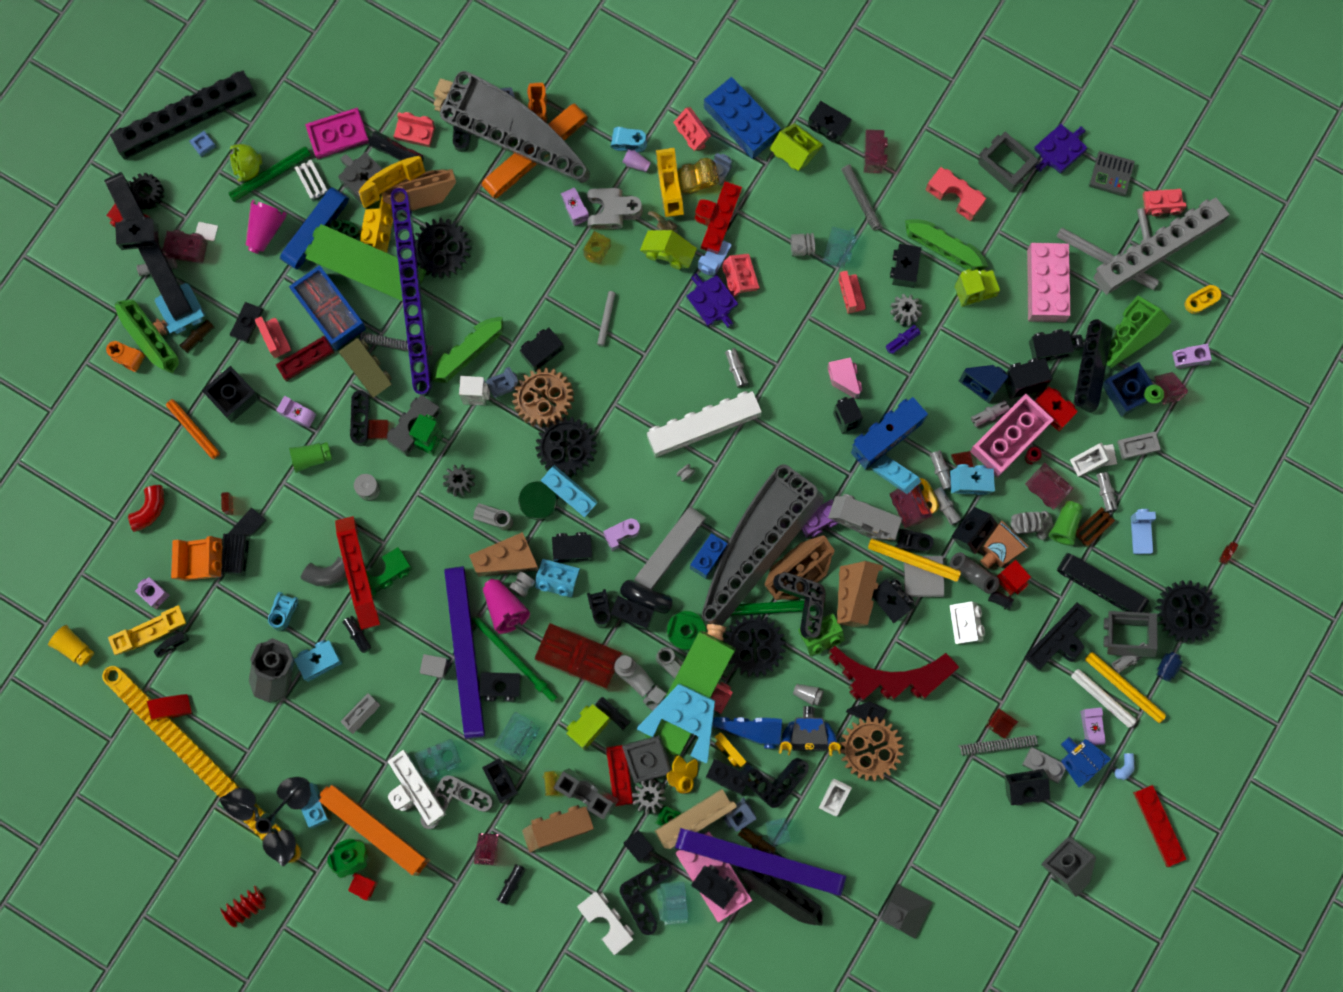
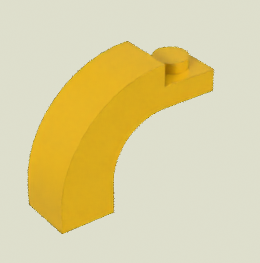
[656,148,684,217]

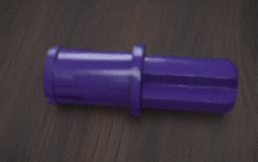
[886,325,921,354]

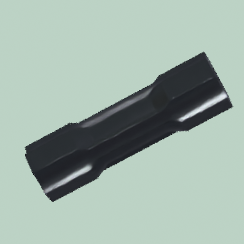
[368,131,424,162]

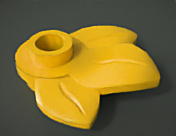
[667,755,698,794]

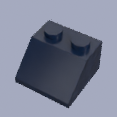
[959,365,1008,403]

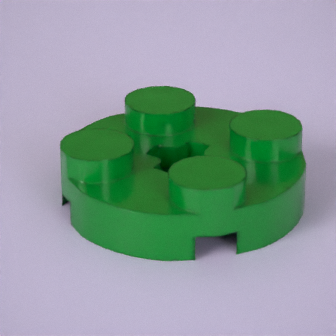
[667,611,706,651]
[327,839,368,878]

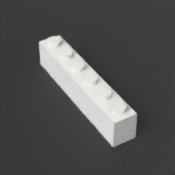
[647,391,761,458]

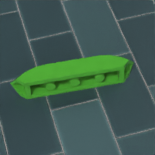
[905,219,988,271]
[115,299,179,374]
[431,317,503,383]

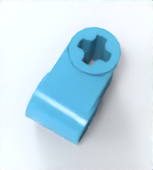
[611,127,647,152]
[268,592,298,631]

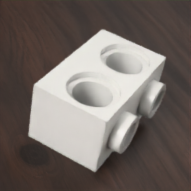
[459,376,490,406]

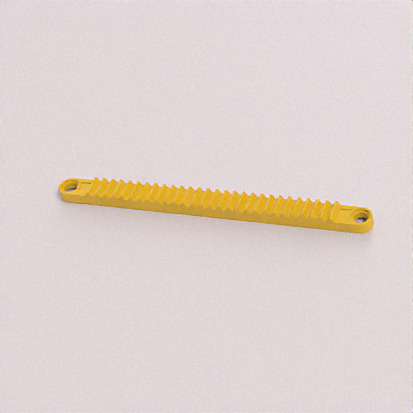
[102,666,302,863]

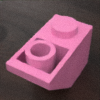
[827,357,862,399]

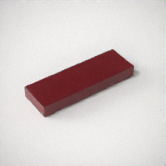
[275,336,335,381]

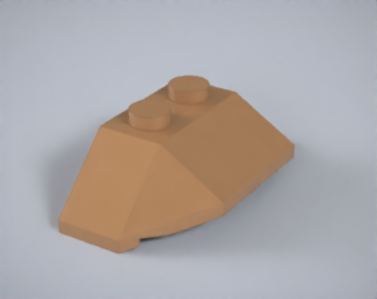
[381,169,456,211]
[764,535,835,600]

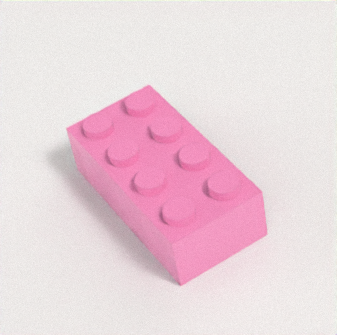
[1027,243,1070,322]
[970,394,1054,478]
[675,832,752,922]

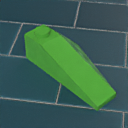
[1107,296,1172,368]

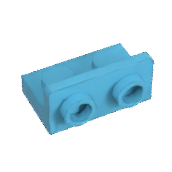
[535,559,580,597]

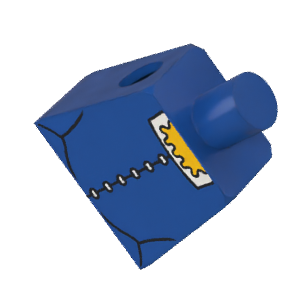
[1060,737,1111,788]

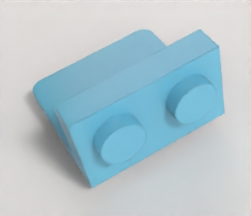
[155,283,206,334]

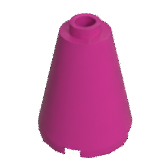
[245,200,288,254]
[483,579,530,634]

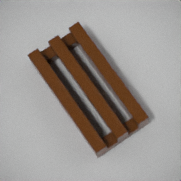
[1076,507,1115,547]

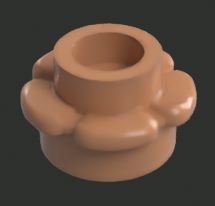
[153,319,168,336]

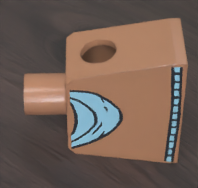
[980,521,1029,569]

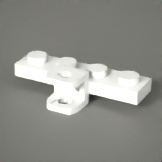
[387,750,447,826]

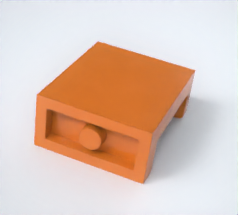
[171,536,222,581]

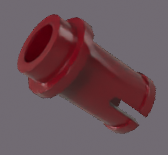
[1025,447,1042,465]

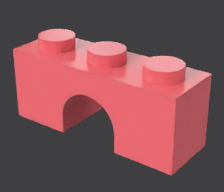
[926,167,986,222]

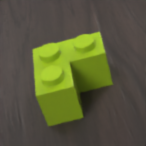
[640,230,697,270]
[954,269,1000,307]

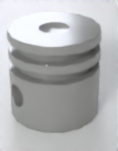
[790,233,815,257]
[354,474,380,501]

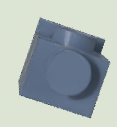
[724,798,756,832]

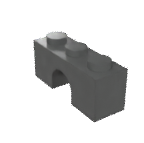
[386,395,441,456]
[554,768,619,820]

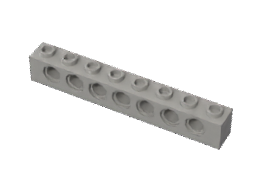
[1093,198,1230,295]

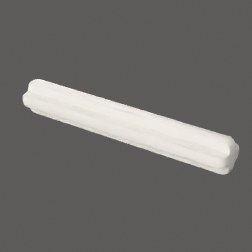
[1071,669,1137,728]

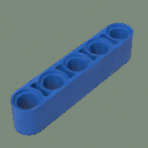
[280,187,349,270]

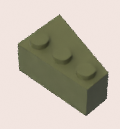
[338,338,392,398]

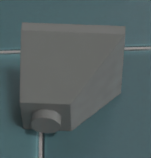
[1041,836,1096,897]
[879,884,933,939]

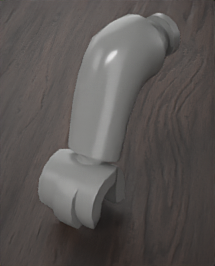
[614,656,667,711]

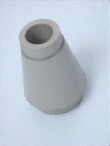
[793,684,824,706]

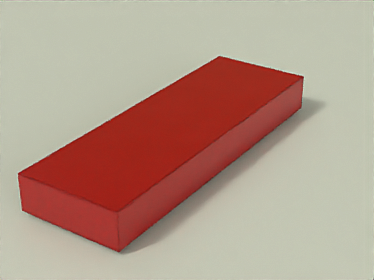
[606,745,633,807]

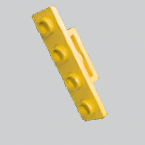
[360,198,393,253]

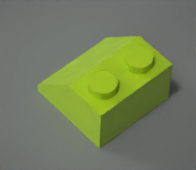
[770,123,823,171]
[566,704,611,751]

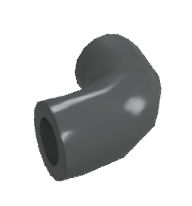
[950,552,1000,594]
[300,556,347,586]

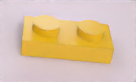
[714,732,746,768]

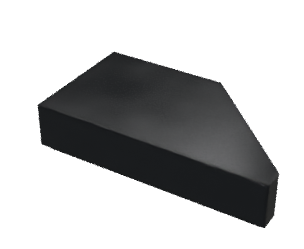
[228,507,267,536]
[154,631,189,658]
[846,701,887,723]

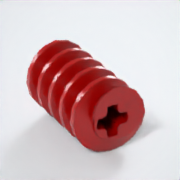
[220,885,266,928]

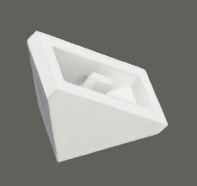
[1070,443,1110,477]
[819,779,852,817]

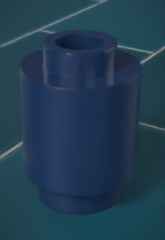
[1156,652,1183,682]

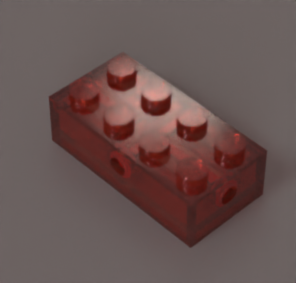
[534,623,622,691]

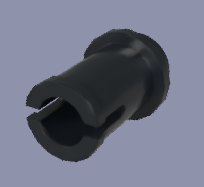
[988,591,1014,610]

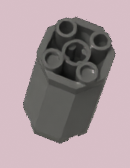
[249,638,294,703]

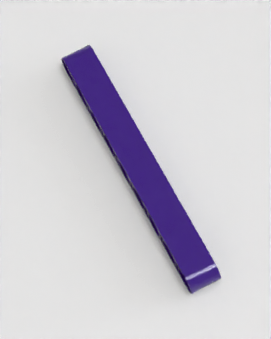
[444,566,485,740]
[675,828,847,896]

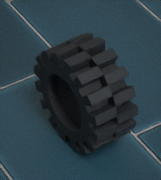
[128,173,165,209]

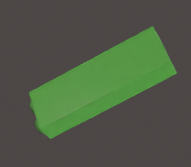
[305,224,427,301]
[645,630,736,755]

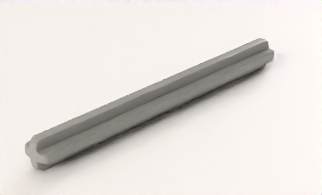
[1057,228,1159,290]

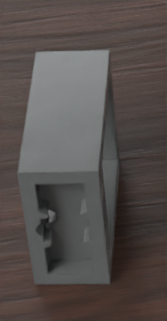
[978,131,1038,192]
[1103,611,1157,657]

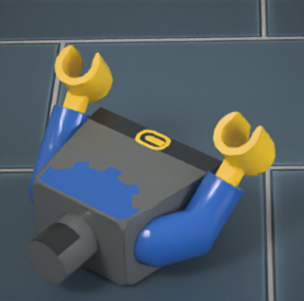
[779,706,841,756]

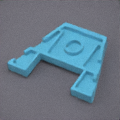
[637,683,715,763]

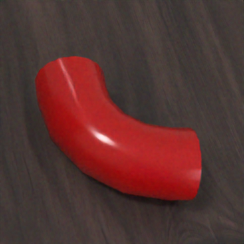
[128,485,164,532]

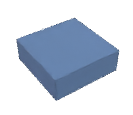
[189,131,216,157]

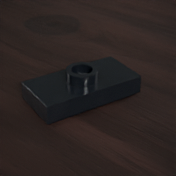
[229,302,263,343]

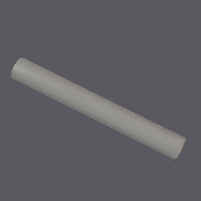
[1137,208,1150,256]
[597,291,616,347]

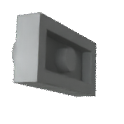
[1117,432,1161,460]
[340,693,380,734]
[1022,747,1066,784]

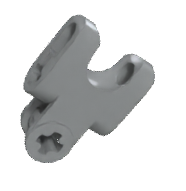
[587,188,643,230]

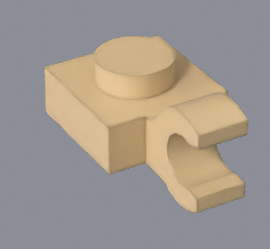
[433,78,453,112]

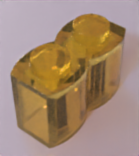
[677,158,720,195]

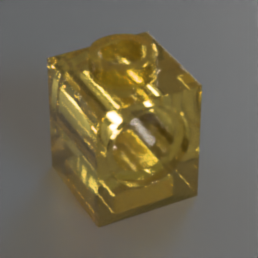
[583,231,611,264]

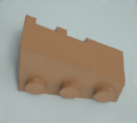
[469,532,539,577]
[837,561,883,627]
[522,805,594,853]

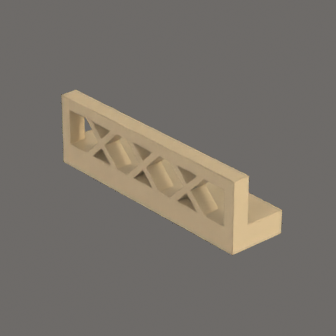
[655,789,737,849]

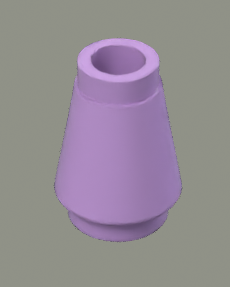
[622,149,651,172]

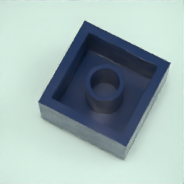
[1103,362,1158,417]

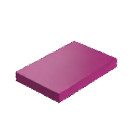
[305,107,369,159]

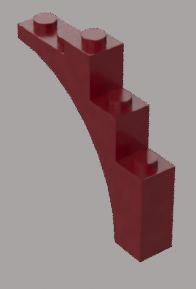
[828,646,959,702]

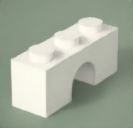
[577,891,634,955]

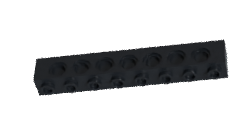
[110,70,257,160]

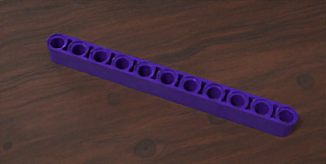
[391,188,432,395]

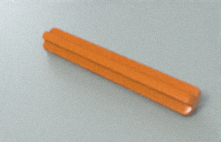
[166,399,220,459]

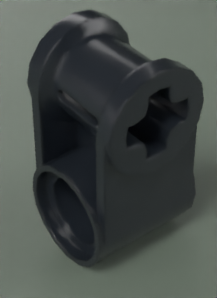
[895,529,934,554]
[587,589,611,628]

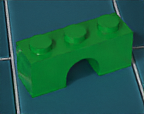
[409,414,444,456]
[366,547,412,597]

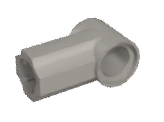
[473,503,513,530]
[656,647,683,679]

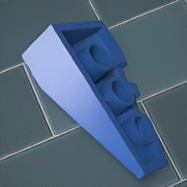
[712,717,782,749]

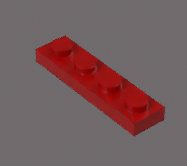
[1133,785,1186,867]

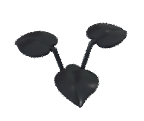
[219,777,311,867]

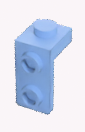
[698,240,731,276]
[1131,509,1156,554]

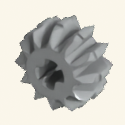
[890,294,922,326]
[1011,512,1044,534]
[632,780,666,814]

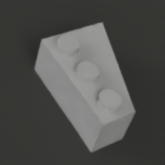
[828,494,902,540]

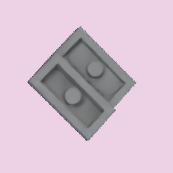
[903,556,944,597]

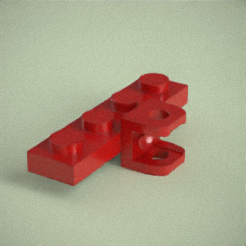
[695,181,742,254]

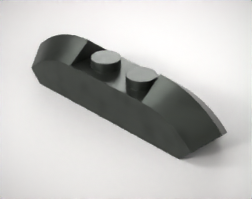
[737,867,824,926]

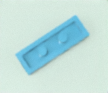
[871,454,921,494]
[541,465,598,518]

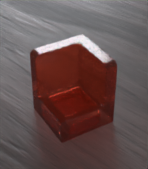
[985,708,1018,739]

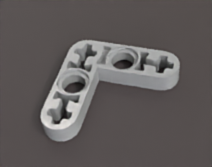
[421,775,493,829]

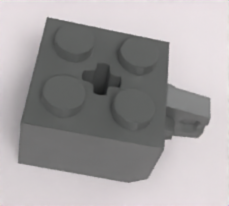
[338,152,382,209]

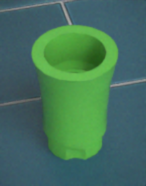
[289,442,332,473]
[1049,501,1083,545]

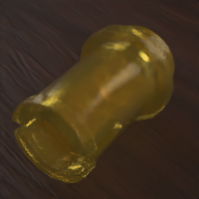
[542,771,558,796]

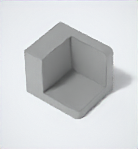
[420,654,449,680]

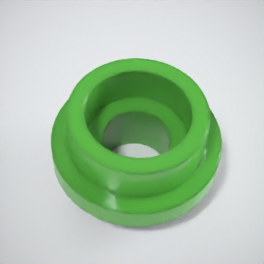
[1144,385,1164,404]

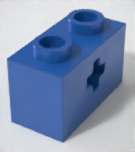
[690,533,728,579]

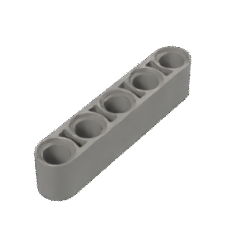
[634,506,706,590]

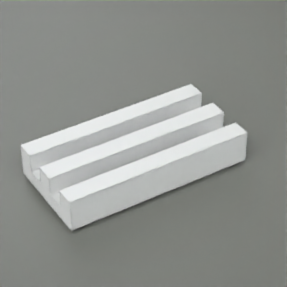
[294,160,327,200]

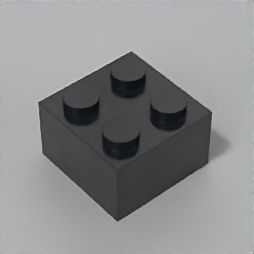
[1004,357,1053,399]
[202,366,260,423]

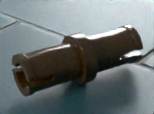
[179,319,215,354]
[737,826,777,855]

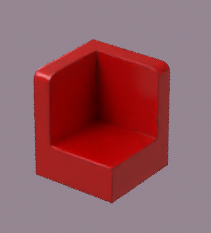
[348,872,378,901]

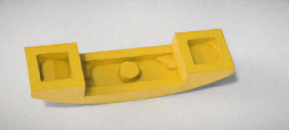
[358,156,425,208]
[108,605,186,655]

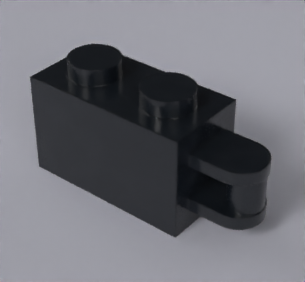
[1029,329,1084,361]

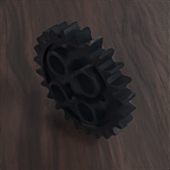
[415,218,472,279]
[535,416,598,477]
[1155,580,1220,644]
[723,614,786,678]

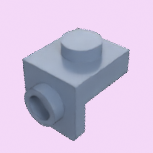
[486,367,518,398]

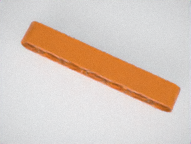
[481,103,588,199]

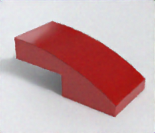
[147,694,192,721]

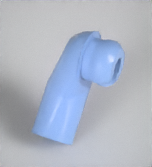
[1115,753,1135,780]

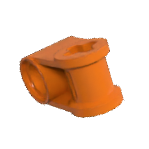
[106,341,146,372]

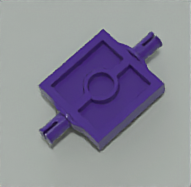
[1034,124,1088,174]
[686,273,738,328]

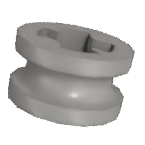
[676,464,695,482]

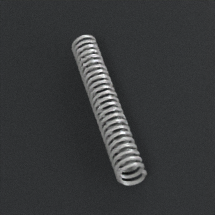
[841,165,882,230]
[360,332,433,356]
[958,734,1038,756]

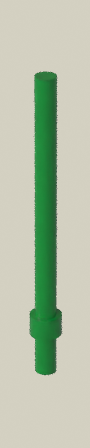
[471,615,558,703]

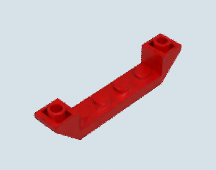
[335,516,380,630]

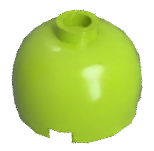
[230,144,262,182]

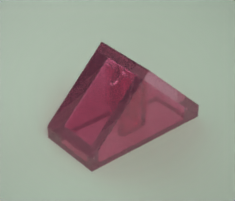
[1155,372,1188,404]
[474,833,499,866]

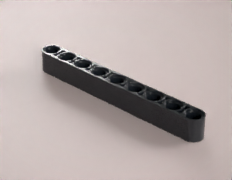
[104,172,193,321]

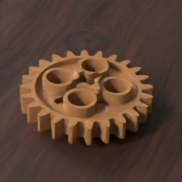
[512,368,574,428]
[839,717,904,781]

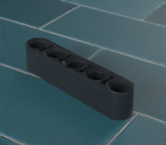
[1074,319,1113,413]
[1057,553,1149,613]

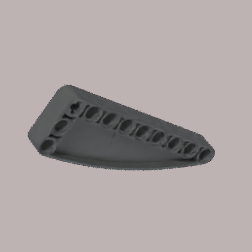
[440,71,590,183]
[702,464,824,626]

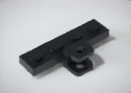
[1024,602,1092,672]

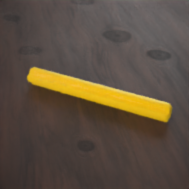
[868,538,961,582]
[1085,652,1166,723]

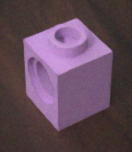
[135,577,170,609]

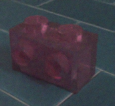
[863,130,888,173]
[162,230,208,264]
[1025,463,1074,510]
[889,485,932,528]

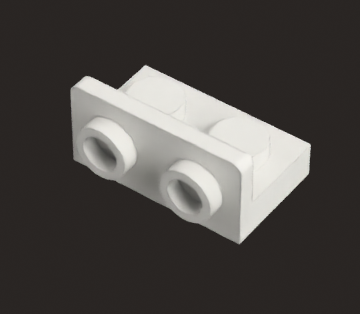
[950,602,985,644]

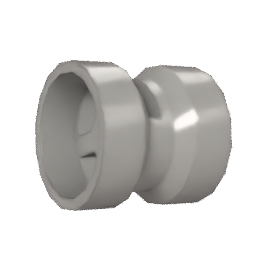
[509,571,536,598]

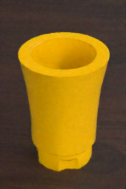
[48,625,94,667]

